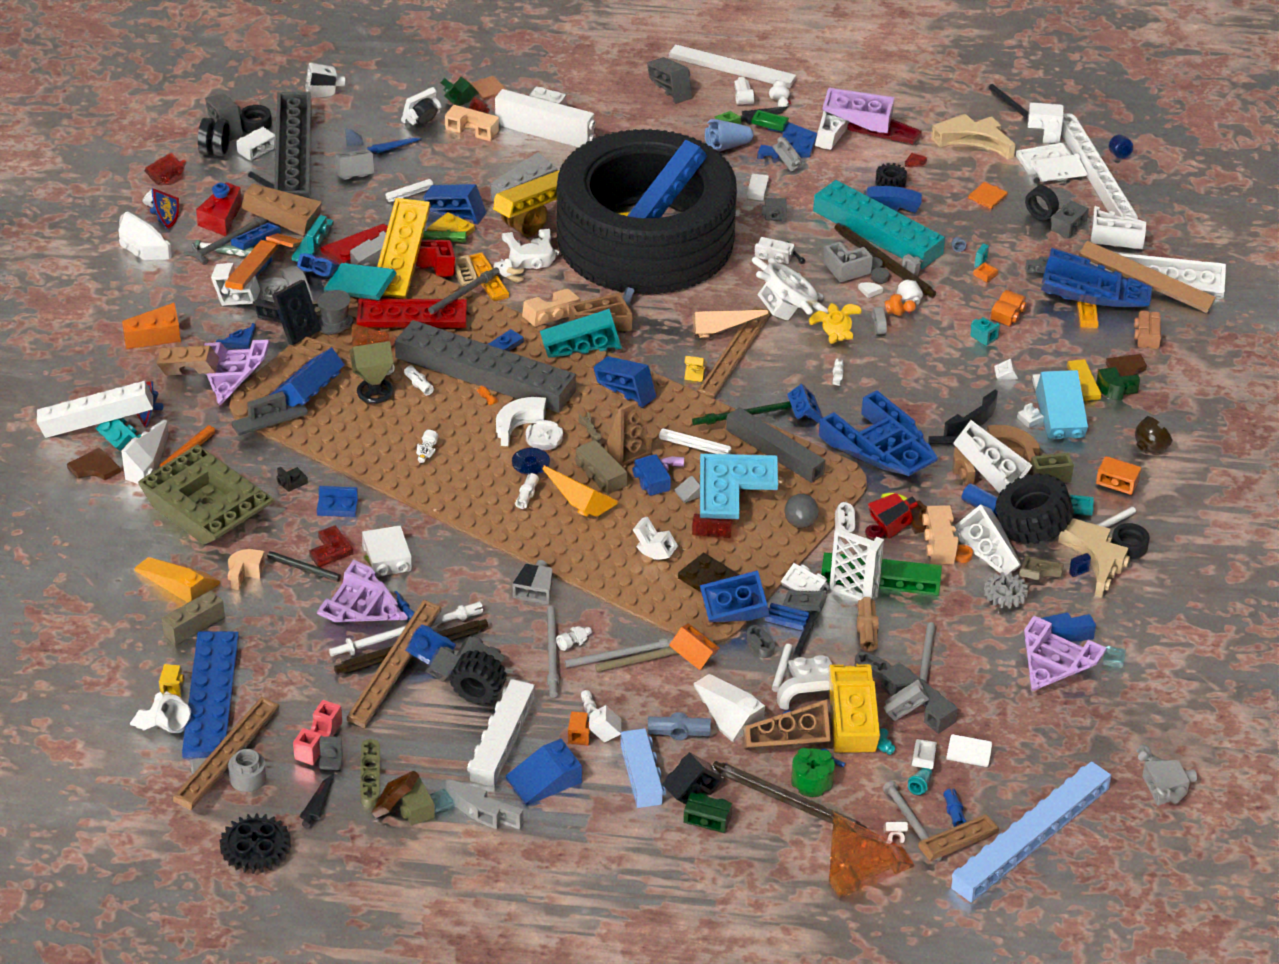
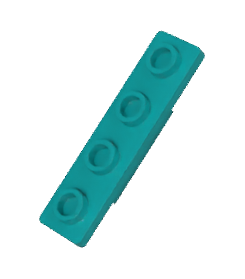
[292,215,334,262]
[95,417,141,451]

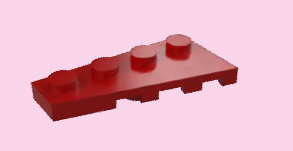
[321,223,388,264]

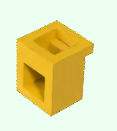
[159,664,185,698]

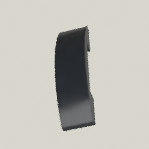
[943,389,998,436]

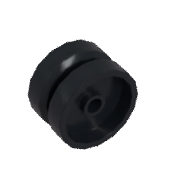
[198,117,230,157]

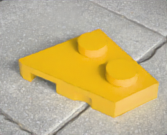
[427,212,475,236]

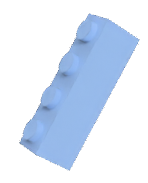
[620,729,666,808]

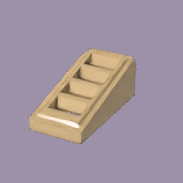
[454,255,477,287]

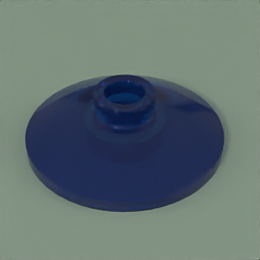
[512,448,550,475]

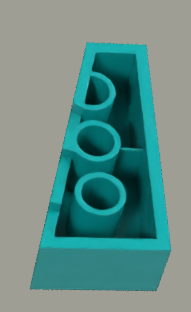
[540,309,622,358]

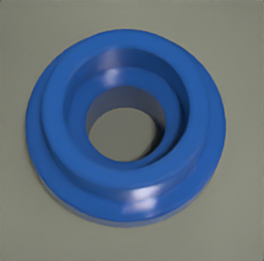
[212,183,230,198]

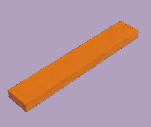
[225,240,278,290]

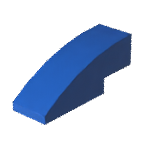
[866,186,922,213]
[1041,612,1096,642]

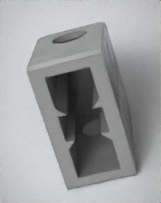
[512,560,552,604]

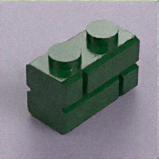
[683,793,733,833]

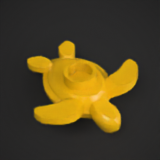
[809,303,862,344]

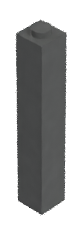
[726,407,825,483]

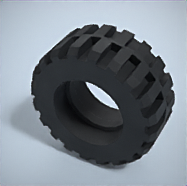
[995,473,1074,544]

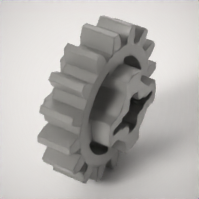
[984,572,1028,609]

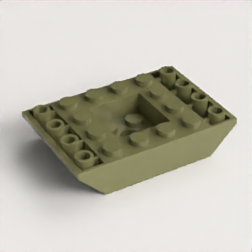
[138,444,274,545]

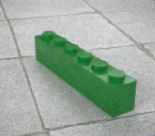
[821,552,942,596]

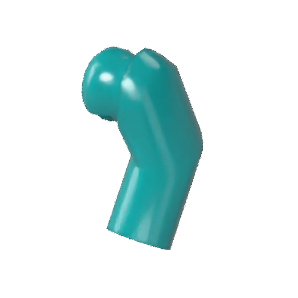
[877,728,896,755]

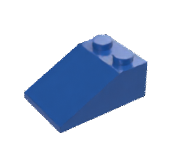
[700,570,770,622]
[506,738,582,806]

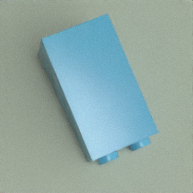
[1035,370,1088,439]

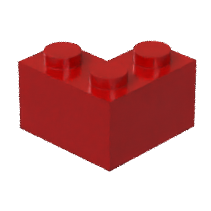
[416,240,455,277]

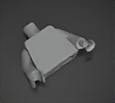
[1136,744,1197,806]

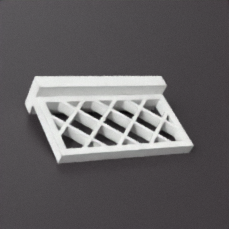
[830,528,884,601]

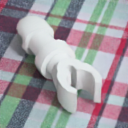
[832,358,844,386]
[581,690,597,721]

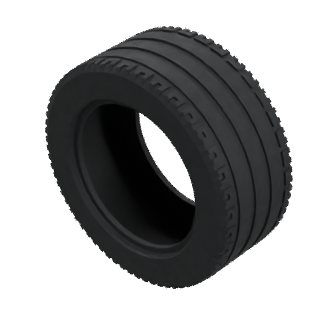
[557,129,737,294]

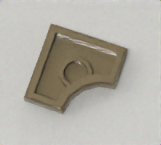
[1019,556,1064,580]

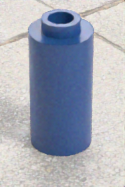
[961,483,998,517]

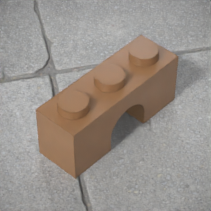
[156,345,219,376]

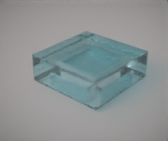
[1103,646,1126,668]
[429,789,454,815]

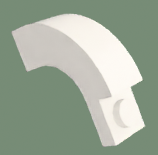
[496,397,546,446]

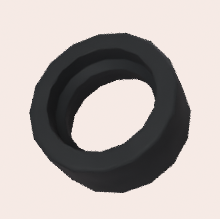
[240,105,272,133]
[1025,186,1059,220]
[1112,523,1150,559]

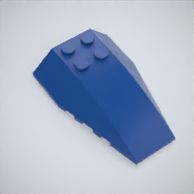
[1041,248,1152,307]

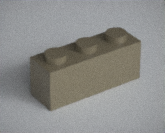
[575,440,627,494]
[162,590,225,646]

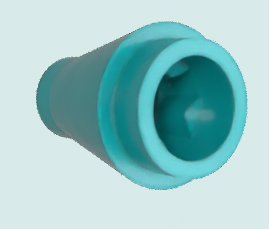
[908,768,933,795]

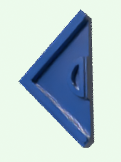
[216,323,256,349]

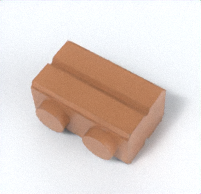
[1134,311,1161,349]

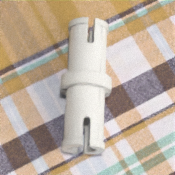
[404,365,434,395]
[515,473,539,509]

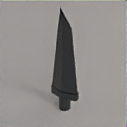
[740,106,788,125]
[300,773,335,828]

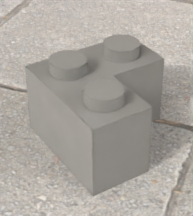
[823,242,873,283]

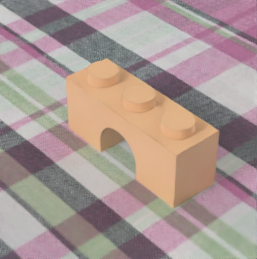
[445,105,499,141]
[522,288,580,327]

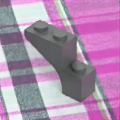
[425,636,505,681]

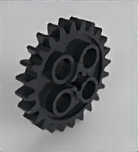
[220,813,291,874]

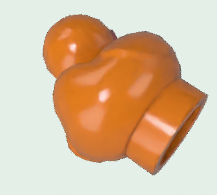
[885,294,916,316]

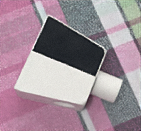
[305,63,345,98]

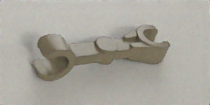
[579,412,602,445]

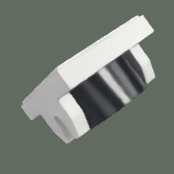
[401,87,441,125]

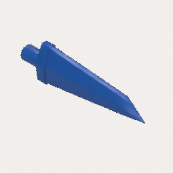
[367,138,422,153]

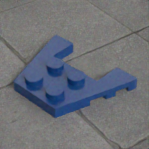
[757,122,817,159]

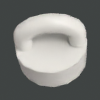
[142,189,154,208]

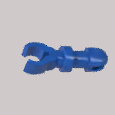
[394,591,415,621]

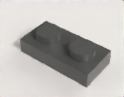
[783,590,827,611]

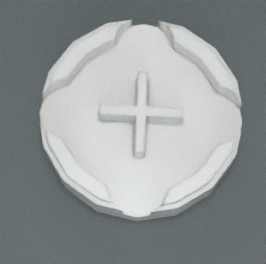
[526,420,563,450]

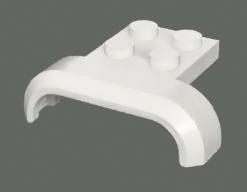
[777,655,832,710]

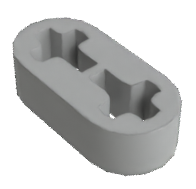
[872,307,887,335]

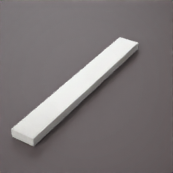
[669,44,796,88]

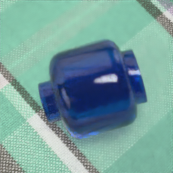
[1108,134,1133,159]

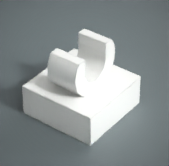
[1017,403,1044,428]
[883,822,908,844]

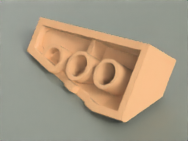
[692,310,768,338]

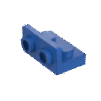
[787,384,823,423]
[317,486,358,517]
[405,624,456,664]

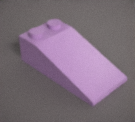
[823,88,894,133]

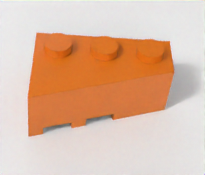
[122,303,181,349]

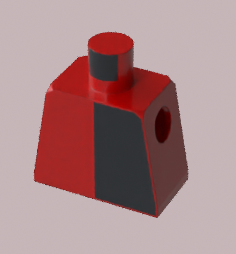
[868,493,918,539]

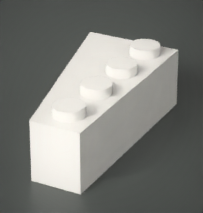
[815,111,850,150]
[953,420,1032,493]

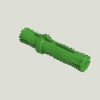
[422,230,467,243]

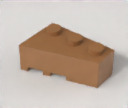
[569,293,632,331]

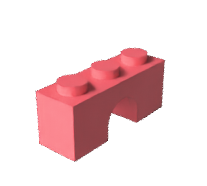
[293,700,342,765]

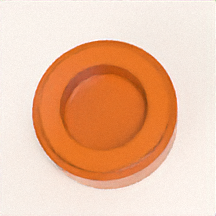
[955,544,973,563]

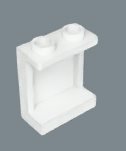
[362,525,411,577]

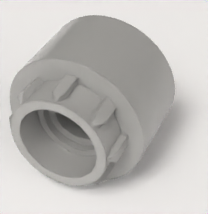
[228,749,266,792]

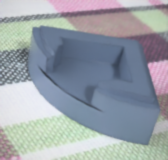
[345,129,363,146]
[623,287,634,306]

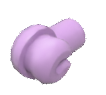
[660,456,684,471]

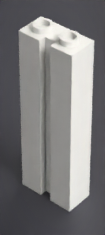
[495,89,596,147]

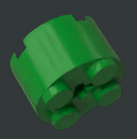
[791,748,835,797]

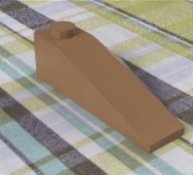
[607,401,652,466]

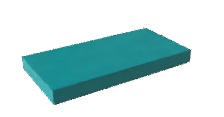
[324,263,397,300]

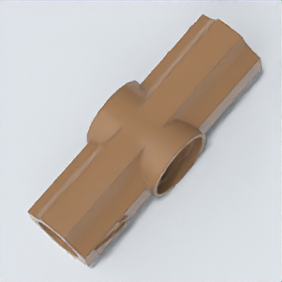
[857,597,879,652]

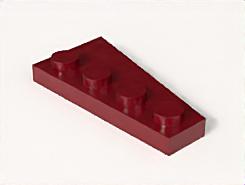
[847,119,922,145]

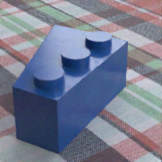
[423,184,487,224]
[593,356,657,408]

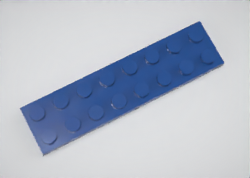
[182,631,239,757]

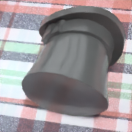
[317,290,354,335]

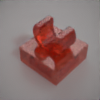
[468,97,490,114]

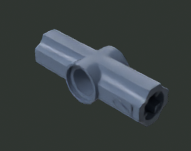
[648,712,711,740]

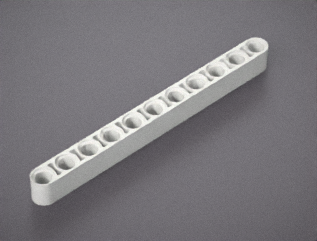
[1061,113,1138,219]

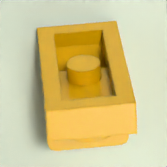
[685,356,707,382]

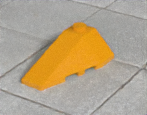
[543,466,618,517]

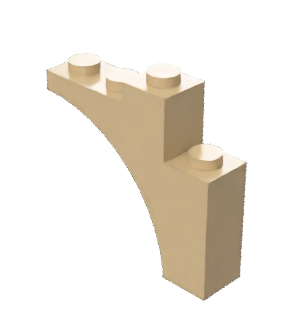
[931,114,1015,160]
[1058,518,1130,597]

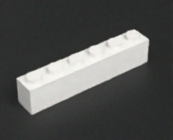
[37,381,153,438]
[467,679,535,787]

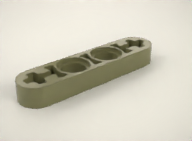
[360,739,380,807]

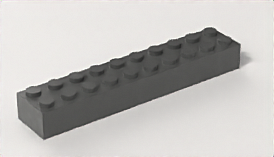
[274,92,312,198]
[395,320,576,412]

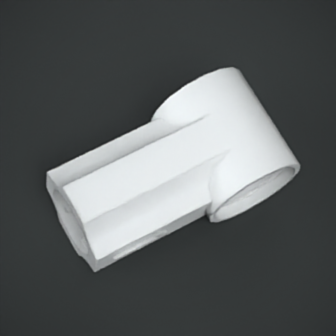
[734,77,754,105]

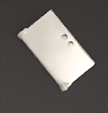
[1030,153,1087,182]

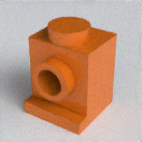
[568,711,591,746]

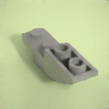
[446,779,523,829]

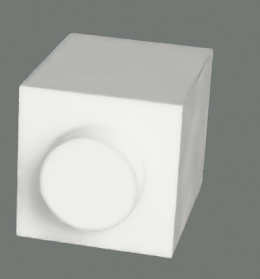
[589,705,621,743]

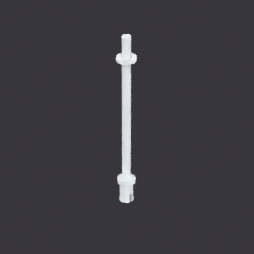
[329,601,483,657]

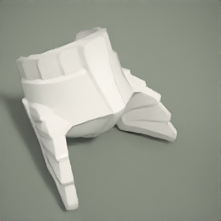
[130,691,191,733]

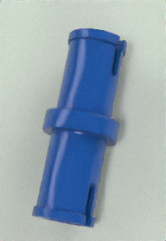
[943,789,967,827]

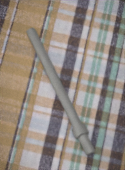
[547,606,559,698]
[565,638,673,668]

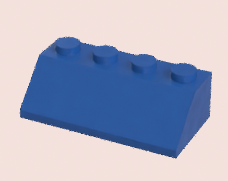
[268,347,345,407]

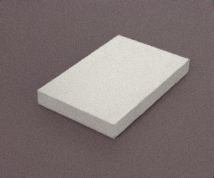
[1016,143,1071,175]

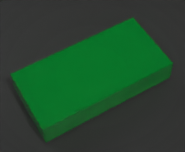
[752,110,789,131]

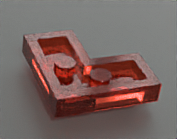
[309,525,354,567]

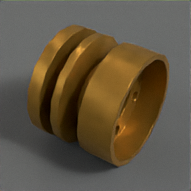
[501,205,548,237]

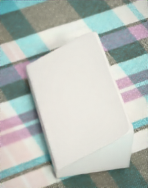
[946,735,992,767]

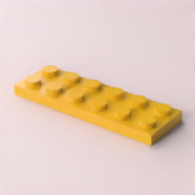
[377,198,431,299]

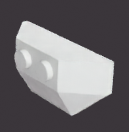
[119,211,172,260]

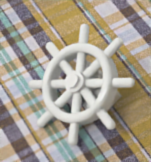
[752,257,828,321]

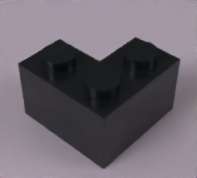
[662,752,725,805]

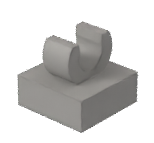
[902,254,923,277]

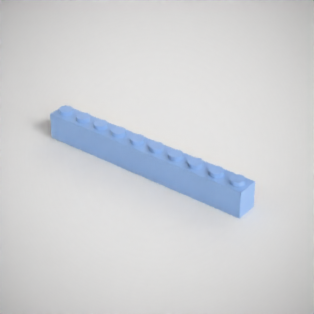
[951,761,1111,903]

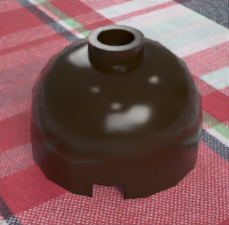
[1135,416,1173,454]

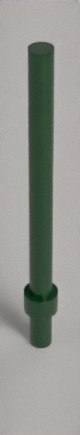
[692,401,792,426]

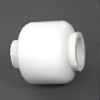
[897,280,923,306]

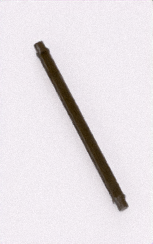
[834,223,936,298]
[334,619,488,674]
[712,761,867,835]

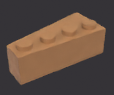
[242,183,322,236]

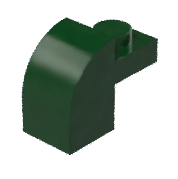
[440,76,478,106]
[1096,367,1140,400]

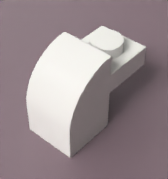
[633,517,678,560]

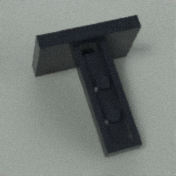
[253,280,321,345]

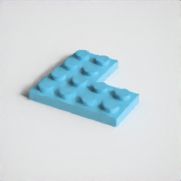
[700,454,778,519]

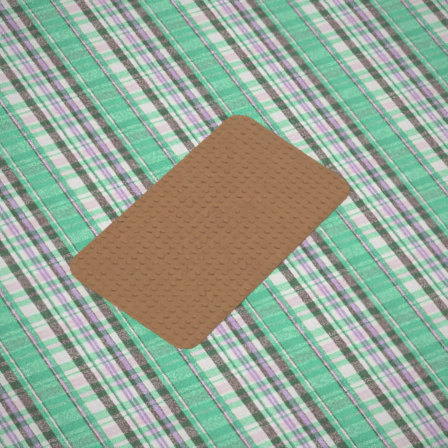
[229,267,867,644]

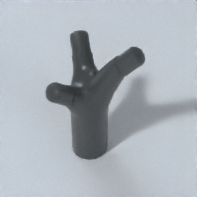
[184,243,208,265]

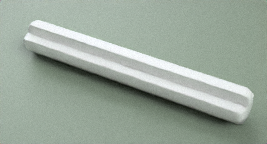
[659,428,732,454]

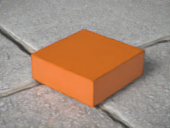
[973,262,998,282]

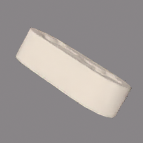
[835,502,855,533]

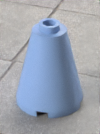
[705,119,753,152]

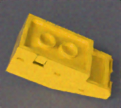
[829,664,880,753]

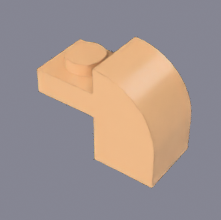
[228,549,265,590]

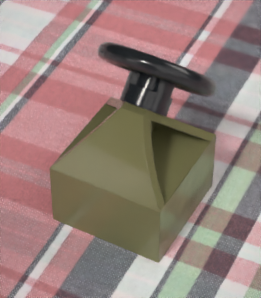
[349,341,394,404]

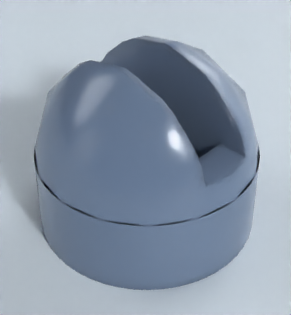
[951,237,966,252]

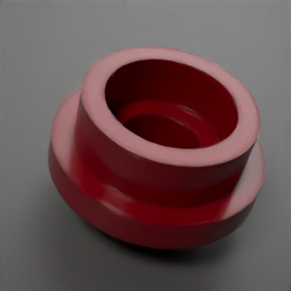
[865,524,885,541]

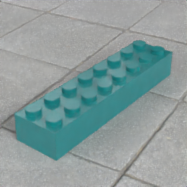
[813,180,945,269]

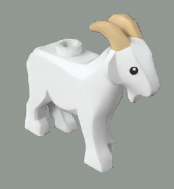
[494,229,559,282]

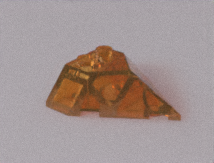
[829,812,914,898]

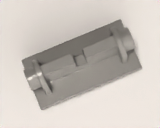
[772,137,805,172]

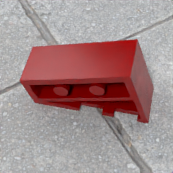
[196,182,242,236]

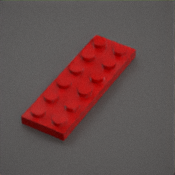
[356,299,467,328]

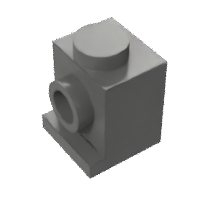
[762,198,787,222]

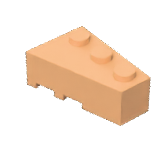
[922,506,958,564]

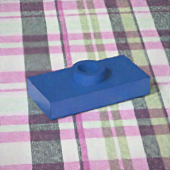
[487,329,524,352]

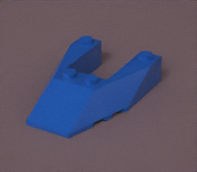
[819,390,938,476]

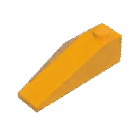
[134,557,220,603]

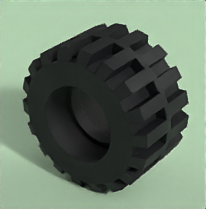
[450,650,507,705]

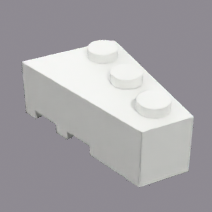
[1091,206,1146,249]

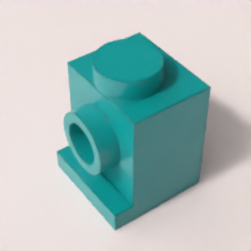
[970,317,1000,346]

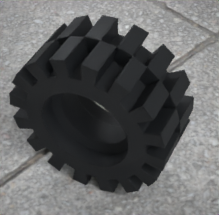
[875,163,907,188]

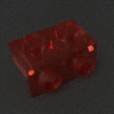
[144,153,186,186]
[692,514,733,538]

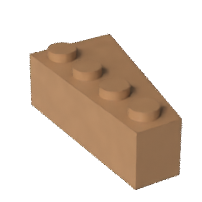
[743,700,830,748]

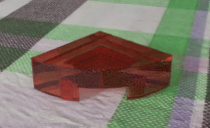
[905,153,927,167]

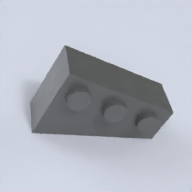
[647,57,692,104]
[205,93,243,141]

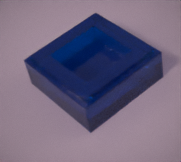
[1069,553,1091,577]

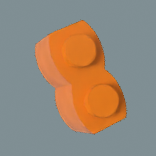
[990,289,1027,326]

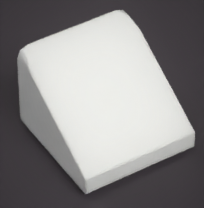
[994,359,1019,380]

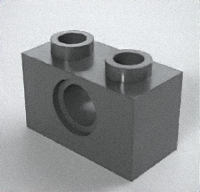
[1051,200,1089,238]

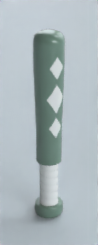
[195,240,254,257]

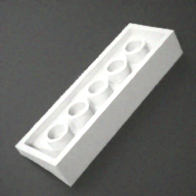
[1119,253,1226,297]

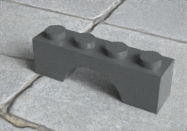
[880,662,958,734]

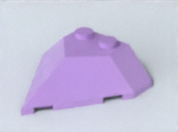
[204,340,270,405]
[317,560,408,622]
[1024,616,1107,691]

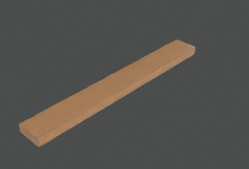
[1079,241,1216,313]
[697,306,771,399]
[347,599,442,728]
[173,696,279,810]

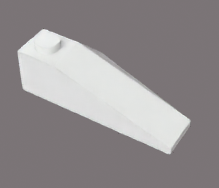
[122,420,169,484]
[954,504,1021,575]
[694,674,765,742]

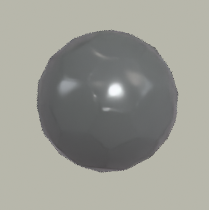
[784,494,819,528]

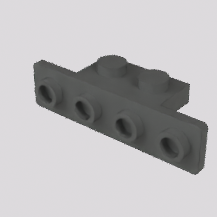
[232,391,308,435]

